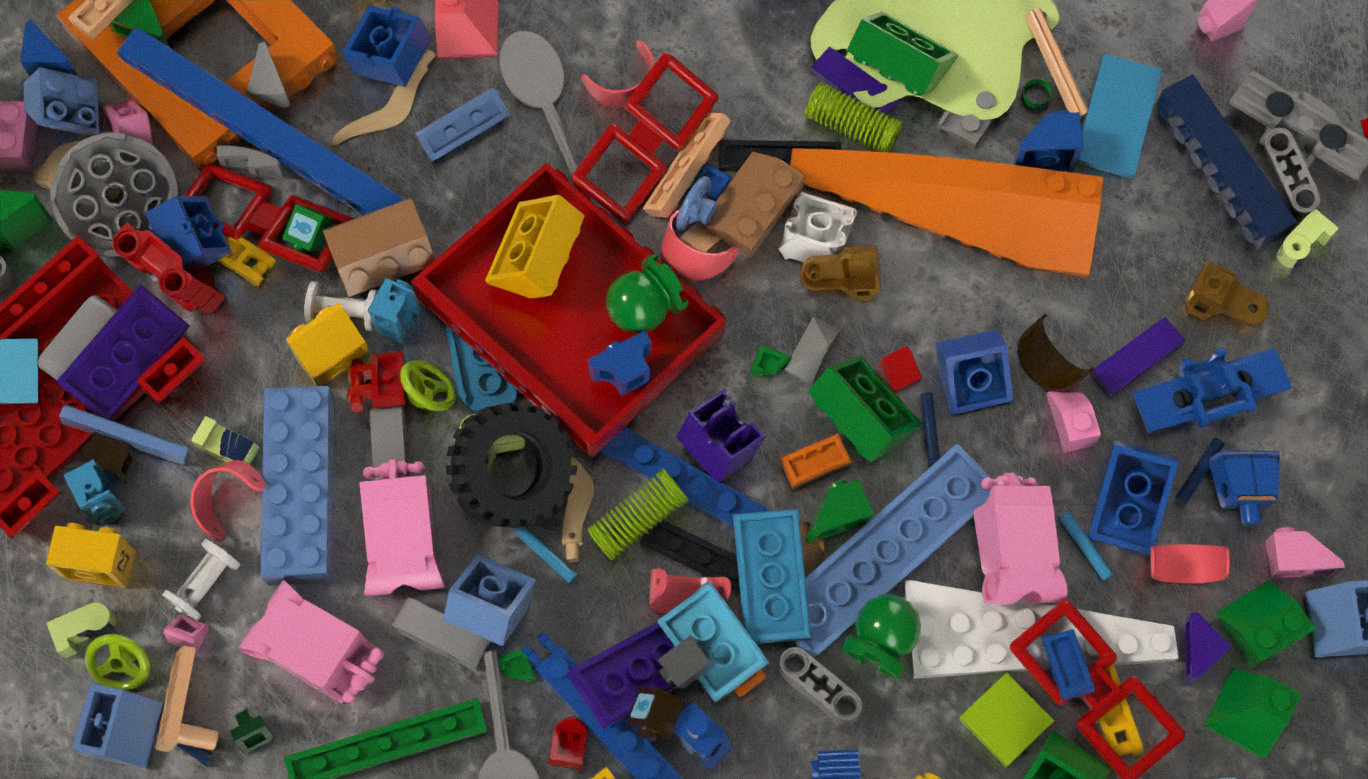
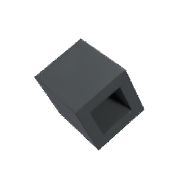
[658,636,715,689]

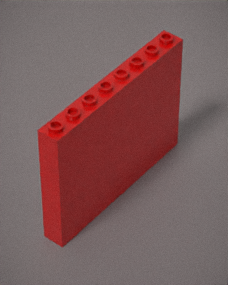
[411,162,726,458]

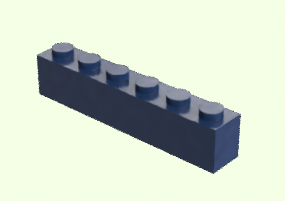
[1156,74,1297,250]

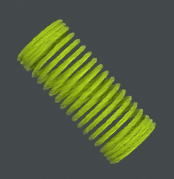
[804,82,903,152]
[588,468,688,560]

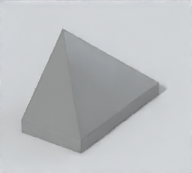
[246,41,291,108]
[784,317,841,385]

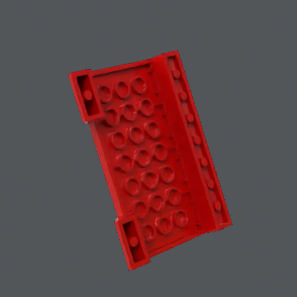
[0,236,206,539]

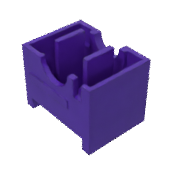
[676,390,766,484]

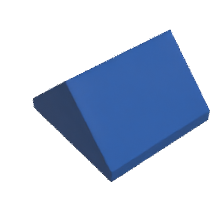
[20,19,78,76]

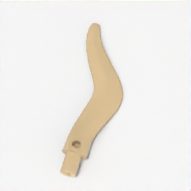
[331,48,436,146]
[562,457,594,563]

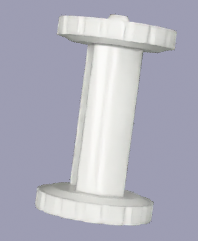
[304,281,378,332]
[162,539,240,621]

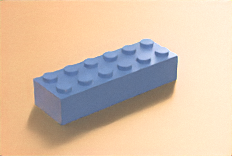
[260,386,335,585]

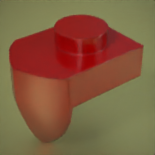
[548,716,588,770]

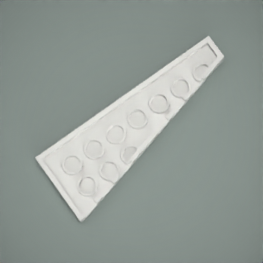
[904,580,1179,679]

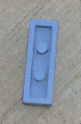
[415,87,510,162]

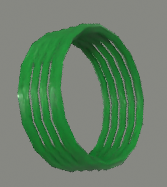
[1022,78,1053,109]

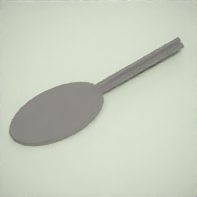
[499,31,580,176]
[478,651,539,779]

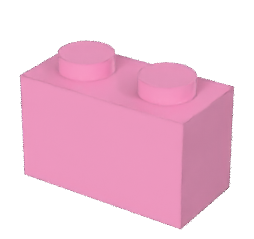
[0,101,38,173]

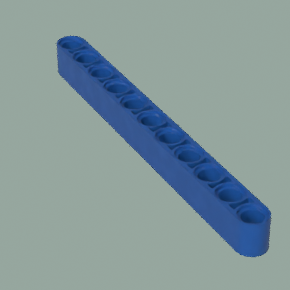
[116,28,405,215]

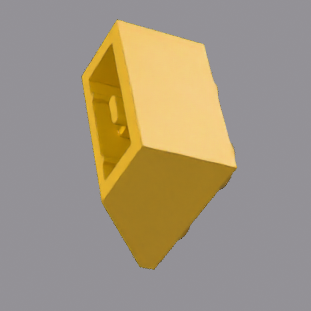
[286,302,370,386]

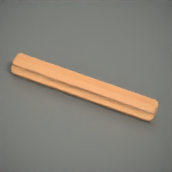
[1026,8,1088,118]

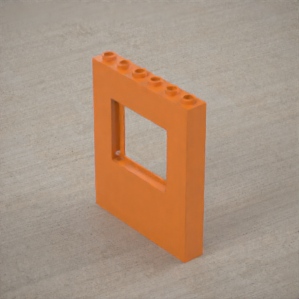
[56,0,339,170]

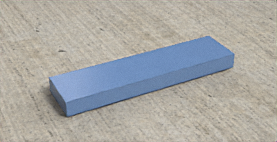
[59,405,189,466]

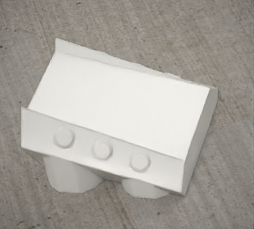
[779,192,857,262]

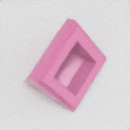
[164,615,209,654]

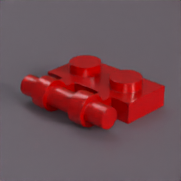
[347,351,405,412]

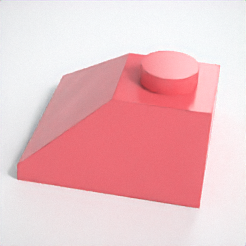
[434,0,499,57]

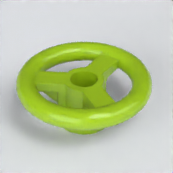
[400,360,456,411]
[85,634,150,691]

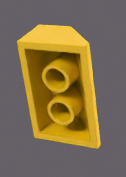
[485,195,585,298]

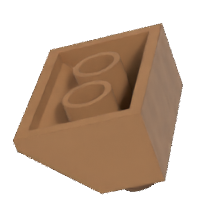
[700,152,805,260]
[323,198,436,297]

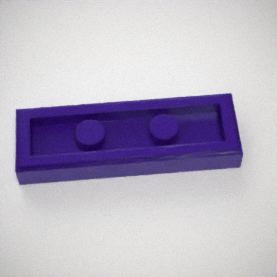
[810,46,901,118]
[1091,317,1186,397]

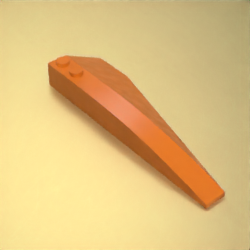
[790,148,1103,277]

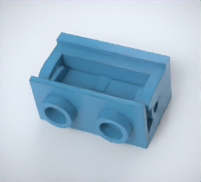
[368,278,422,345]
[64,459,126,525]

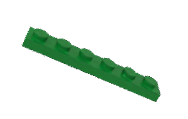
[283,698,488,779]

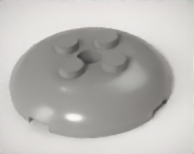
[50,132,178,257]

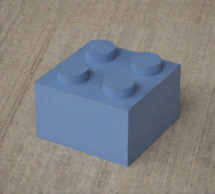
[443,554,536,646]

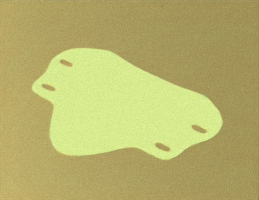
[811,0,1059,120]

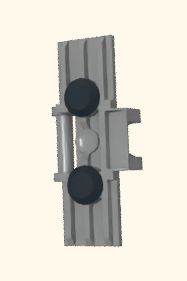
[1229,69,1368,181]

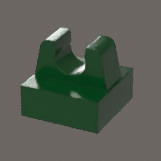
[230,709,274,755]

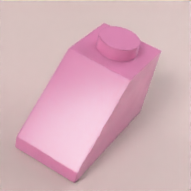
[1198,0,1258,42]
[102,100,153,145]
[1046,385,1101,453]
[1266,527,1345,579]

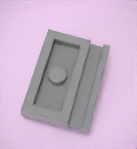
[936,77,995,149]

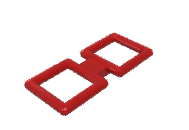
[571,52,719,223]
[184,163,353,273]
[1009,600,1186,779]

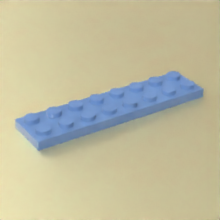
[792,443,992,660]

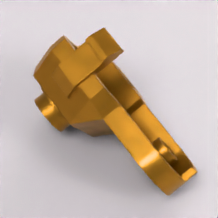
[800,245,881,301]
[1185,261,1269,326]

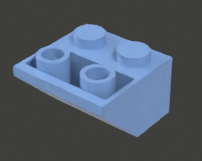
[24,67,99,136]
[1305,580,1368,657]
[72,683,164,769]

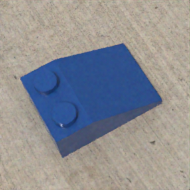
[1088,440,1179,555]

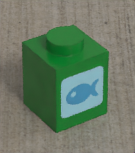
[282,204,333,255]

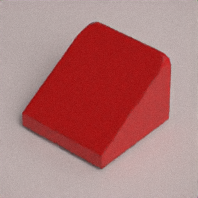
[879,346,922,393]

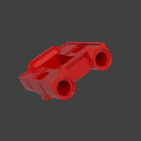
[112,222,226,314]

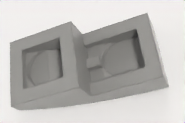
[217,146,284,180]

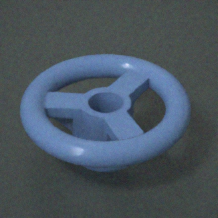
[676,176,718,233]

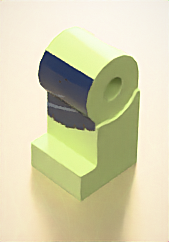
[1277,209,1339,268]
[191,416,260,464]
[46,602,116,658]

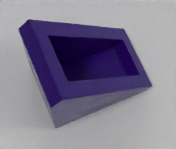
[1184,612,1232,685]

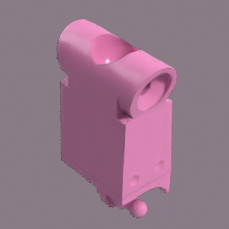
[359,459,447,597]
[973,473,1067,604]
[237,580,384,705]

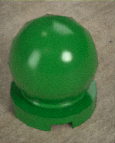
[606,254,689,334]
[841,594,921,680]

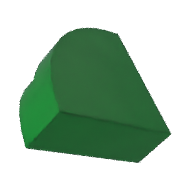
[749,345,790,378]
[498,648,537,682]

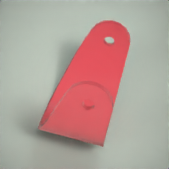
[581,39,654,109]
[660,208,739,281]
[190,460,266,541]
[1150,544,1230,584]
[649,568,731,616]

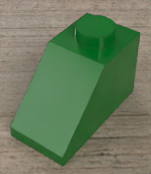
[109,0,169,47]
[805,480,874,544]

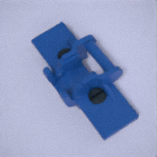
[1132,347,1292,434]

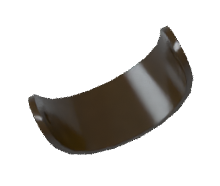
[1017,313,1095,392]

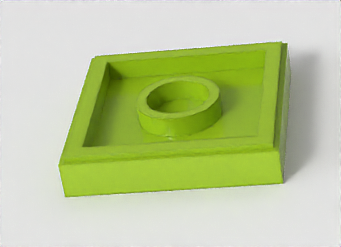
[959,673,1054,768]

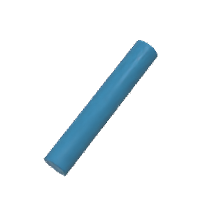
[1059,511,1114,581]
[515,527,578,584]

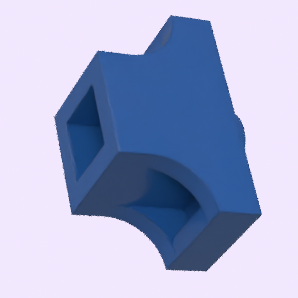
[588,331,651,396]

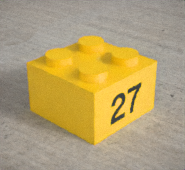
[46,523,136,589]

